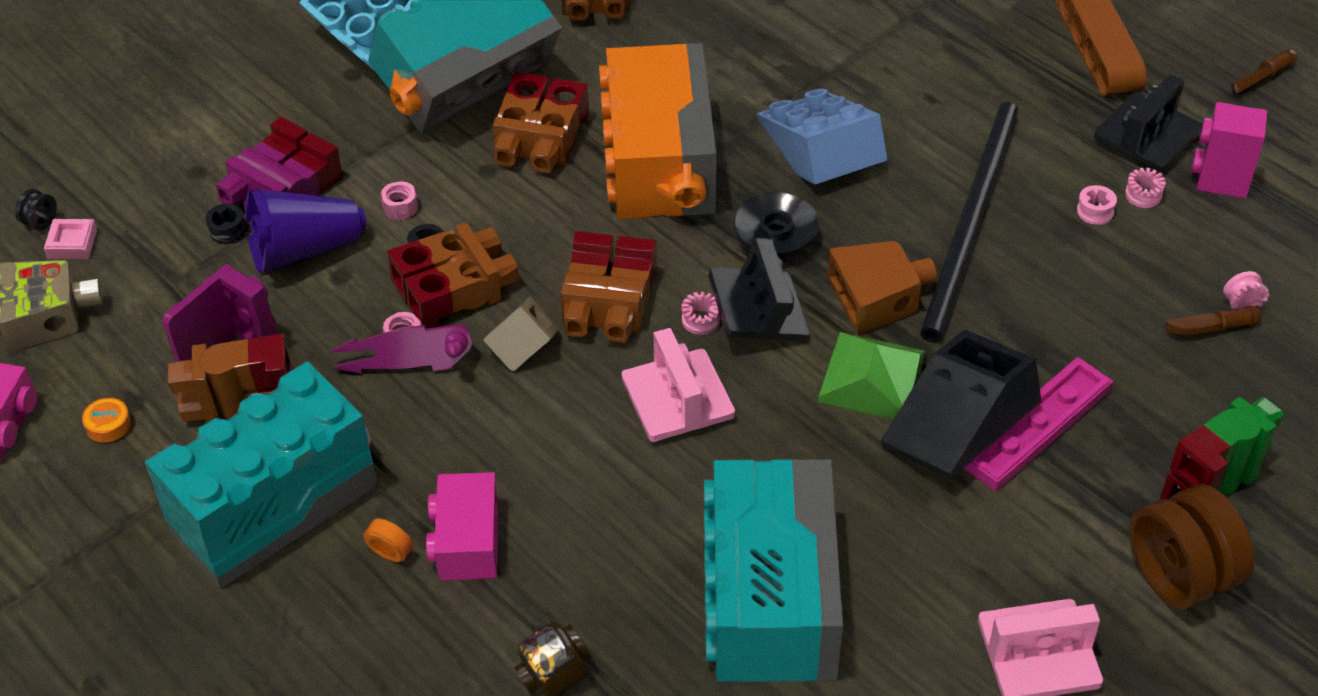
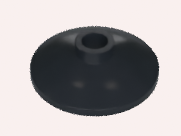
[735,192,819,256]

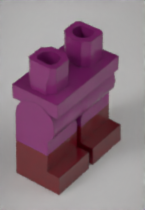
[216,116,342,209]

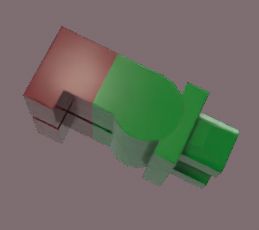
[1160,397,1284,500]

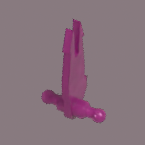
[330,324,473,373]

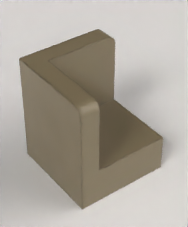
[483,297,559,371]

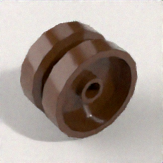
[1129,484,1254,610]

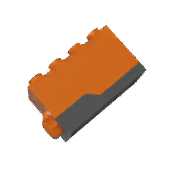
[599,43,717,219]

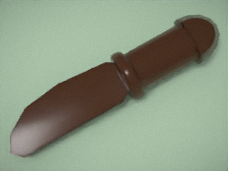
[1231,48,1298,93]
[1165,306,1262,335]

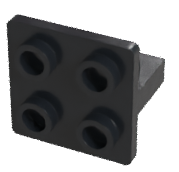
[1094,74,1202,172]
[708,238,810,341]

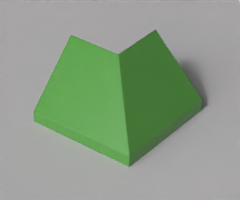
[818,332,926,419]

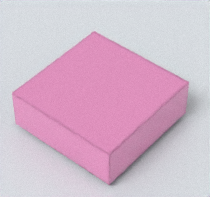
[44,219,98,259]

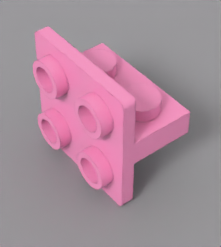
[622,328,735,442]
[978,599,1103,696]

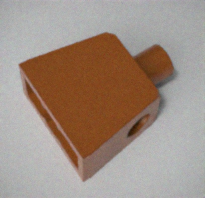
[827,241,937,336]

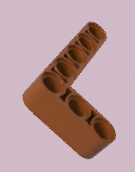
[1053,0,1147,96]

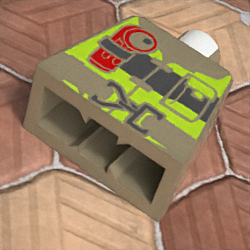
[0,260,103,352]

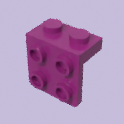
[162,264,277,362]

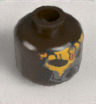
[514,621,593,696]

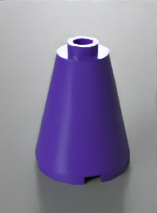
[245,189,366,273]

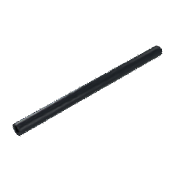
[920,102,1018,343]

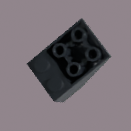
[881,329,1042,479]

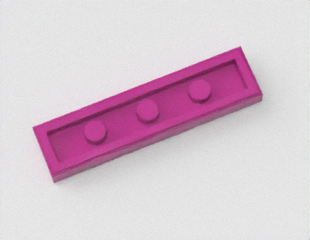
[964,357,1113,492]

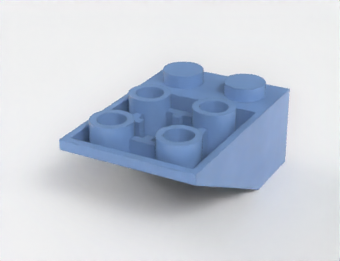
[756,89,887,184]

